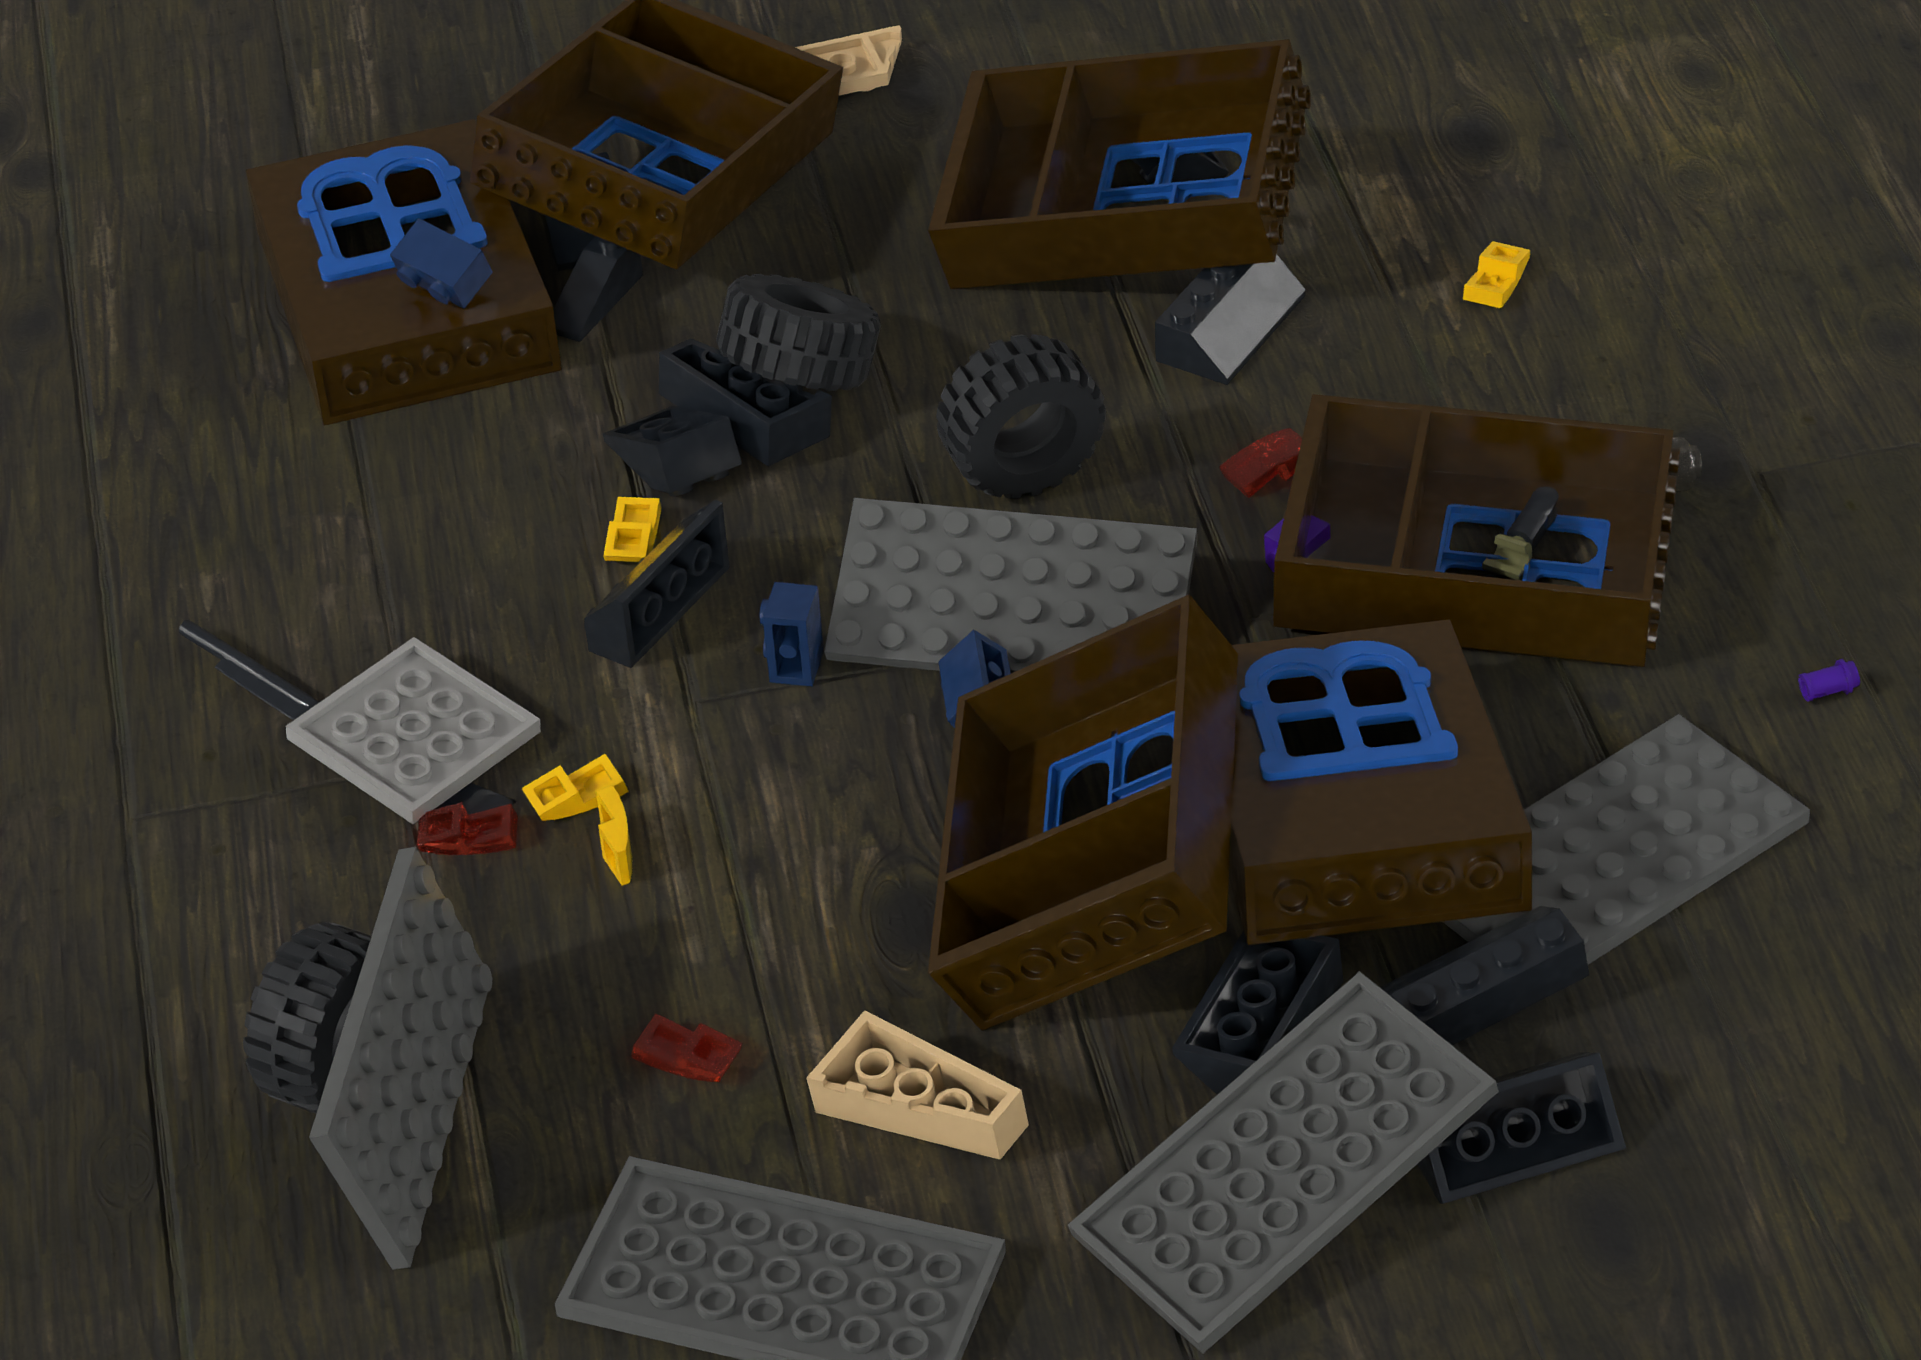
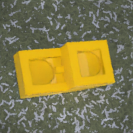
[1463,241,1530,308]
[604,497,662,562]
[522,754,629,821]
[596,785,633,885]

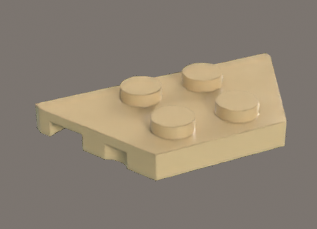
[795,25,902,96]

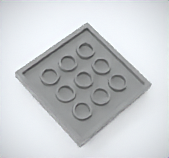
[286,637,541,824]

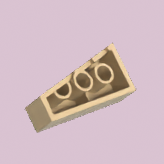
[806,1011,1029,1160]

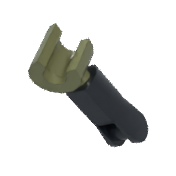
[1482,487,1559,581]

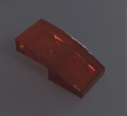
[1219,428,1302,498]
[417,802,518,855]
[631,1014,743,1082]

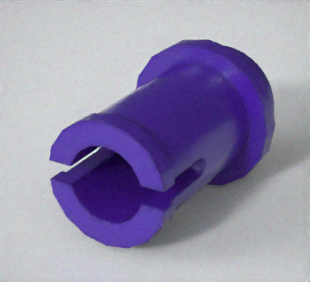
[1798,659,1860,702]

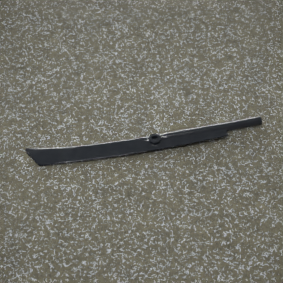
[179,620,517,819]

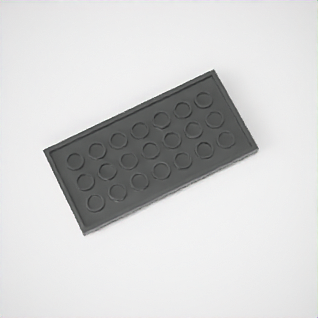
[824,498,1198,673]
[1442,714,1810,964]
[309,847,492,1270]
[1068,971,1499,1354]
[555,1156,1006,1360]

